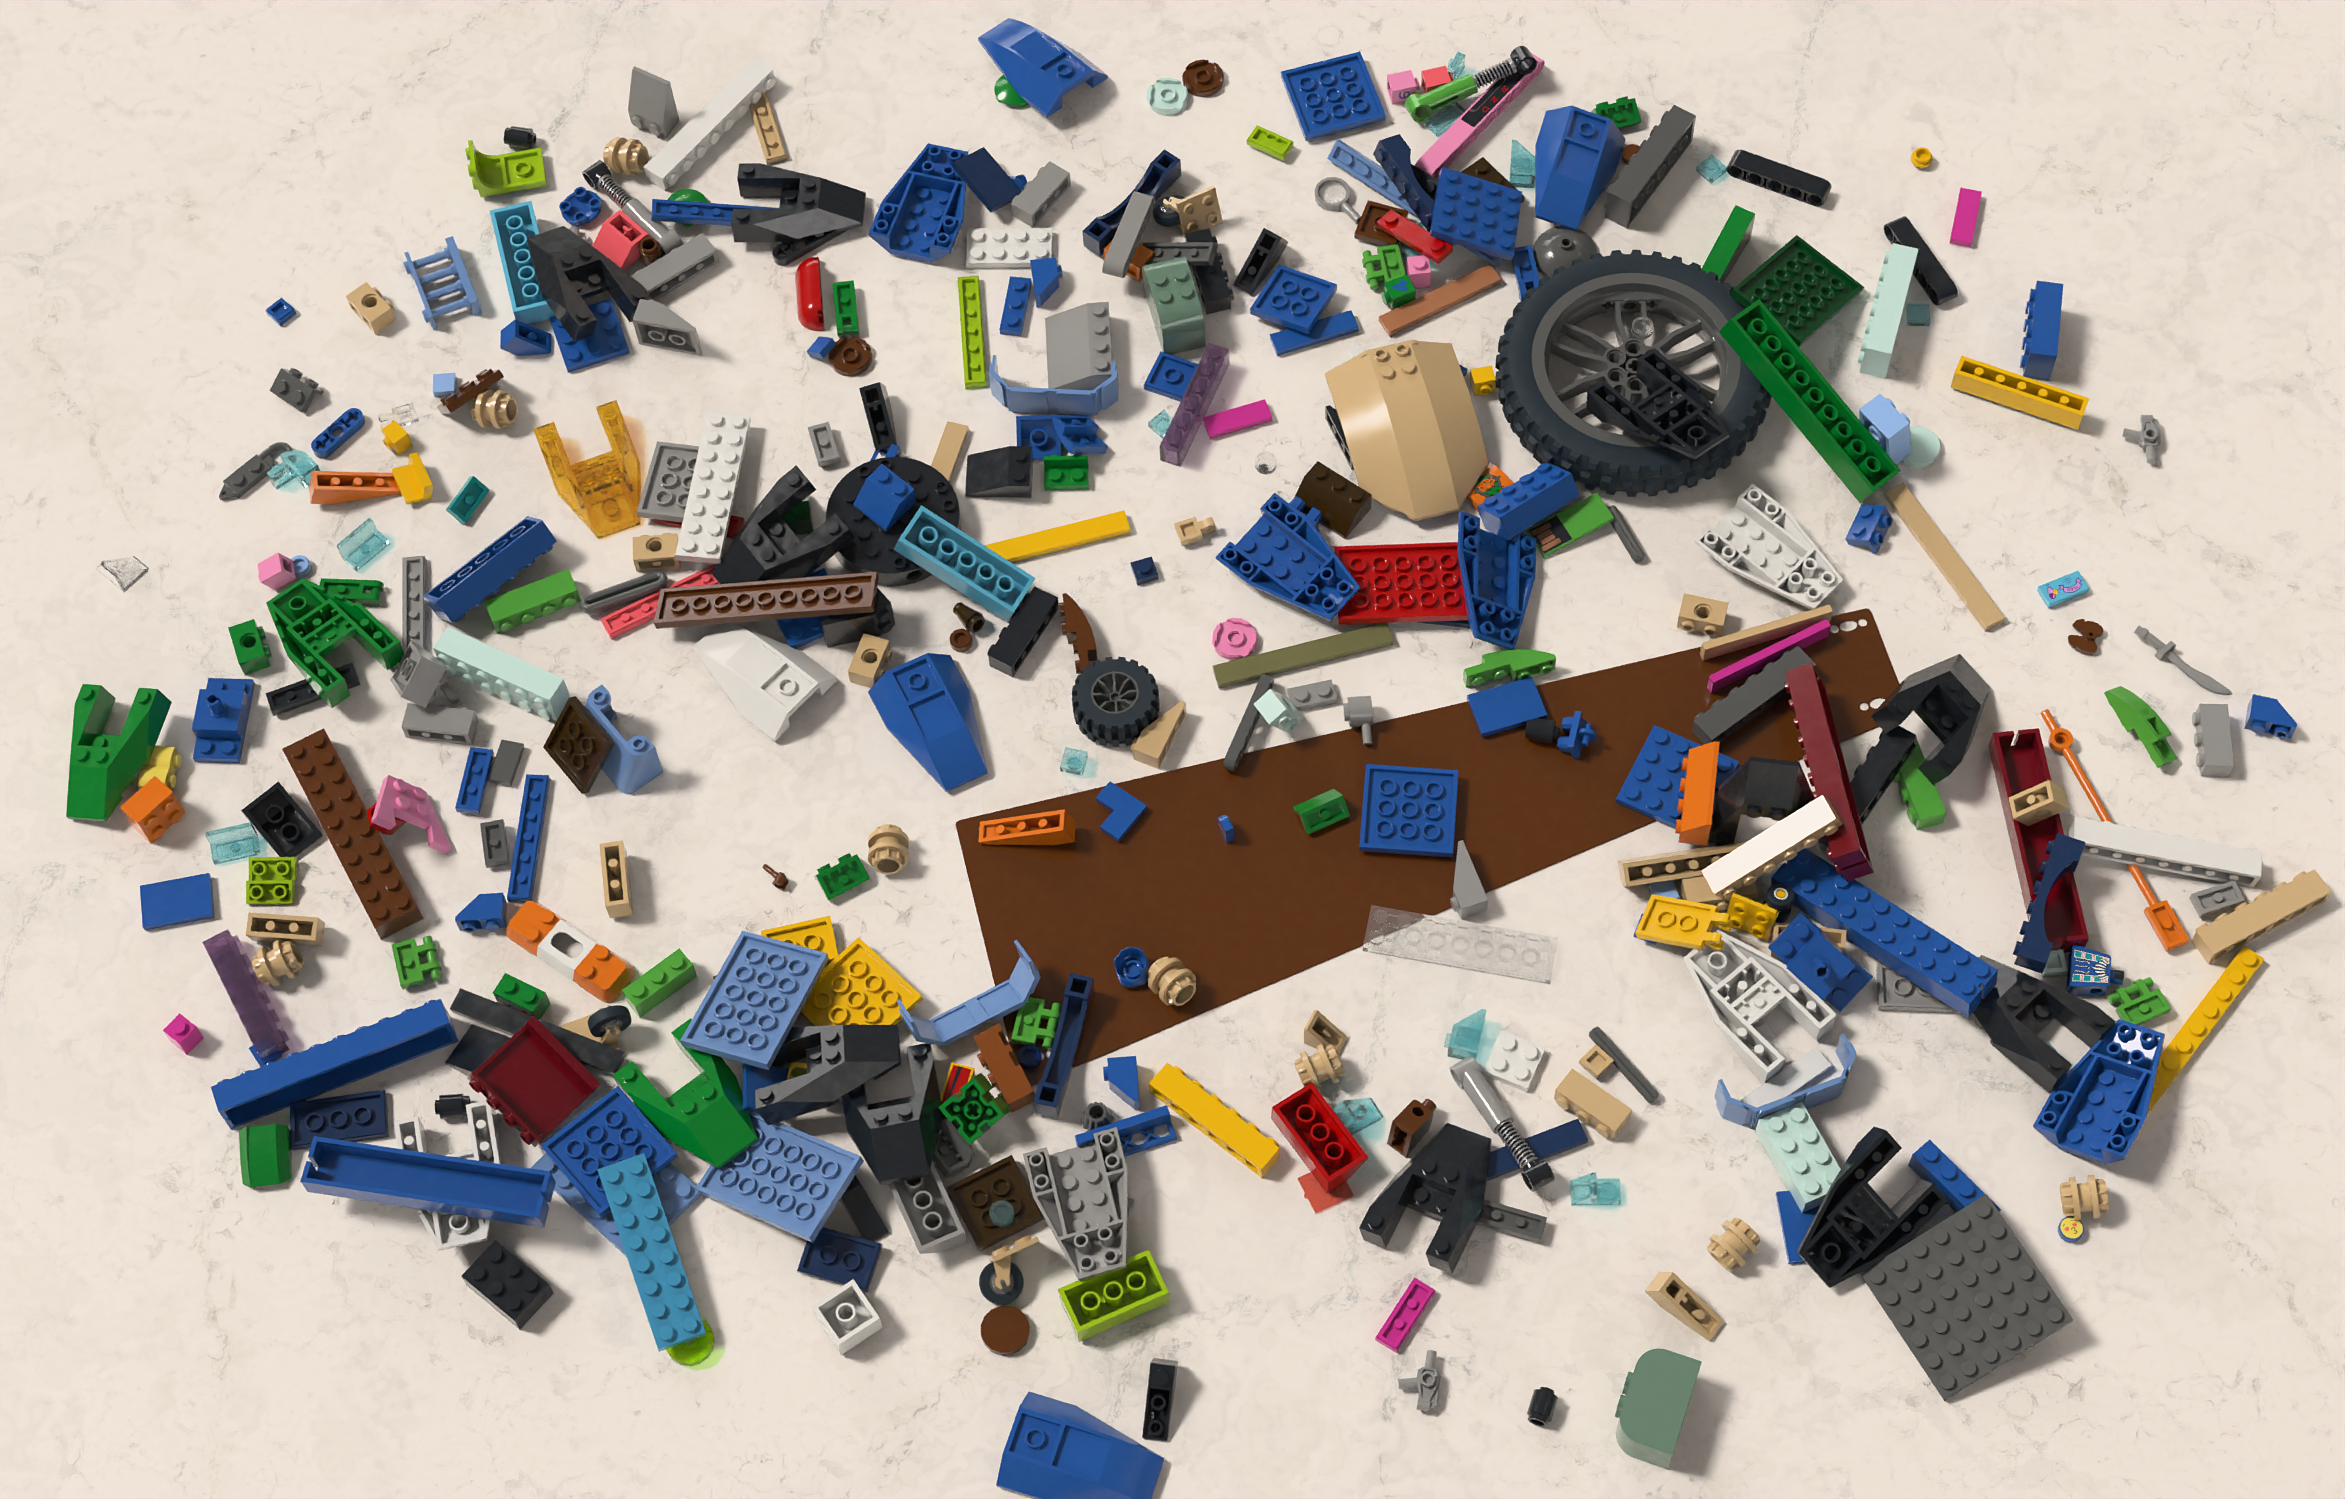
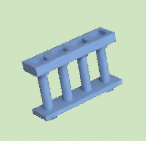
[403,236,482,330]

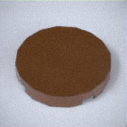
[1182,59,1224,97]
[829,337,872,376]
[981,1306,1030,1355]

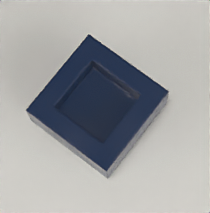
[1130,556,1159,585]

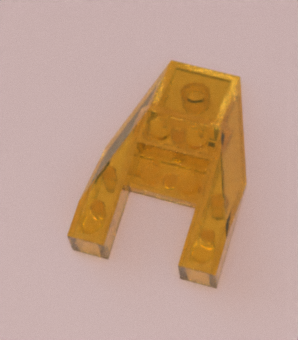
[533,400,641,539]

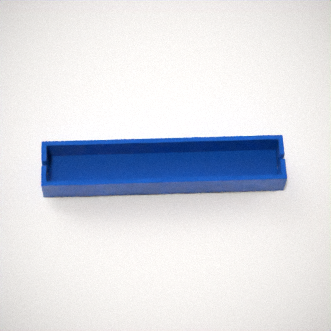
[1771,848,1998,1018]
[211,999,459,1129]
[300,1136,556,1228]

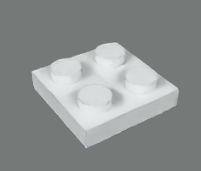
[1482,1030,1545,1092]

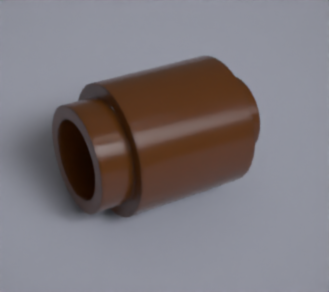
[639,237,663,267]

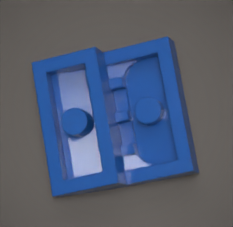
[1052,416,1108,454]

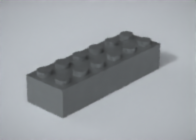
[1604,105,1696,229]

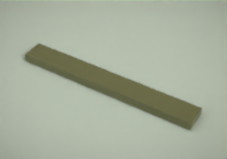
[1212,623,1393,688]

